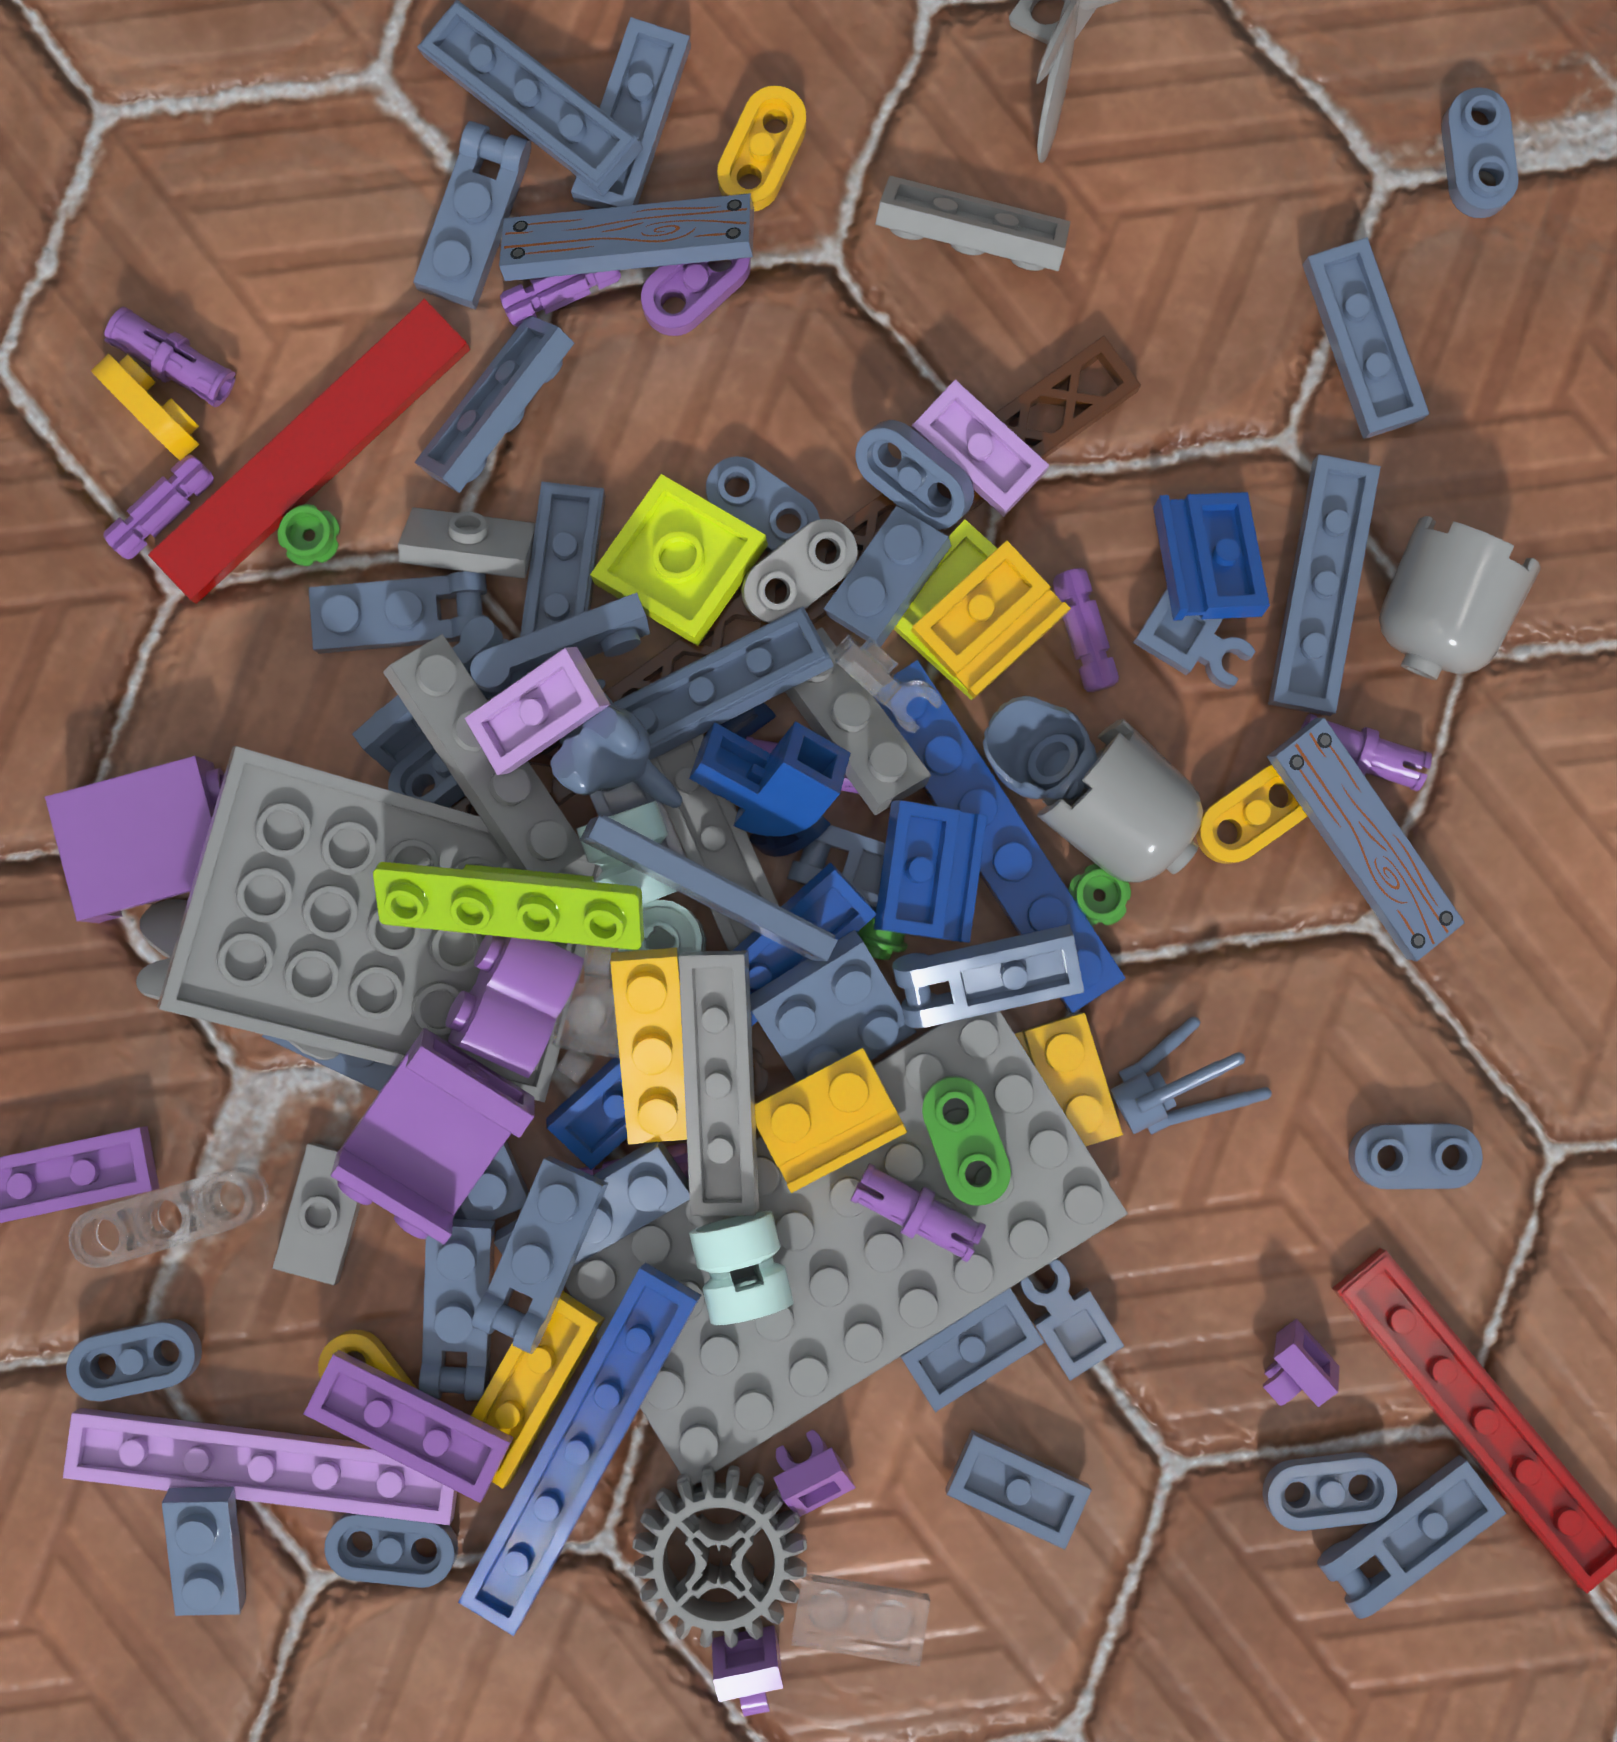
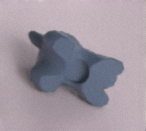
[550,679,683,808]

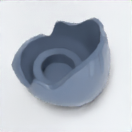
[983,696,1097,800]

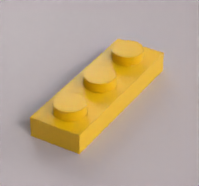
[610,947,687,1144]
[471,1291,605,1489]

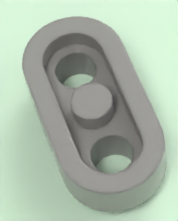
[741,519,858,623]

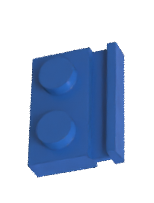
[1153,492,1270,621]
[874,800,987,943]

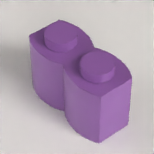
[446,935,584,1078]

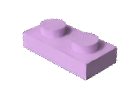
[911,380,1049,517]
[465,647,611,775]

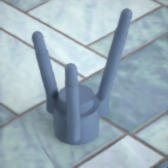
[1110,1017,1272,1135]

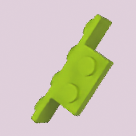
[373,862,644,950]

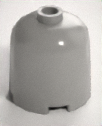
[1379,516,1541,680]
[1037,719,1203,883]

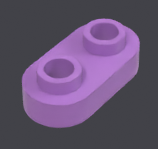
[641,257,751,336]

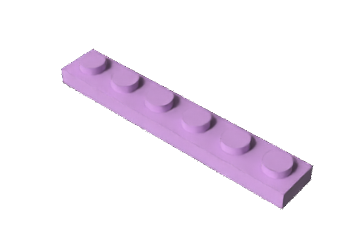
[63,1408,457,1525]

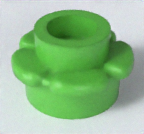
[278,504,340,566]
[1068,864,1131,926]
[857,909,908,960]

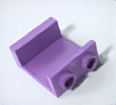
[45,756,225,923]
[331,1028,535,1245]

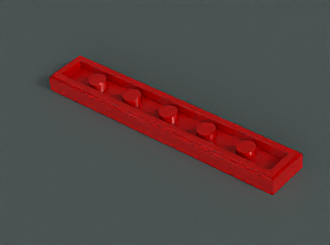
[148,298,471,604]
[1332,1248,1617,1594]

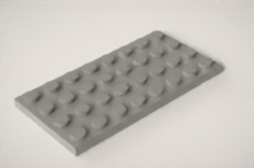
[565,1011,1128,1486]

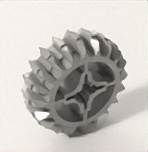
[632,1465,807,1649]

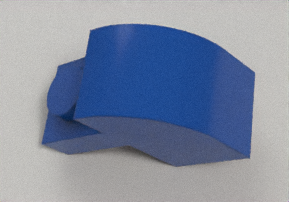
[689,721,851,836]

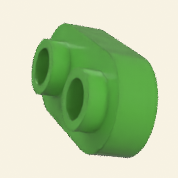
[922,1076,1011,1206]

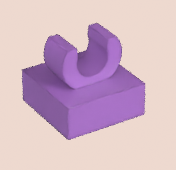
[1263,1319,1340,1407]
[773,1430,856,1517]
[712,1625,783,1717]

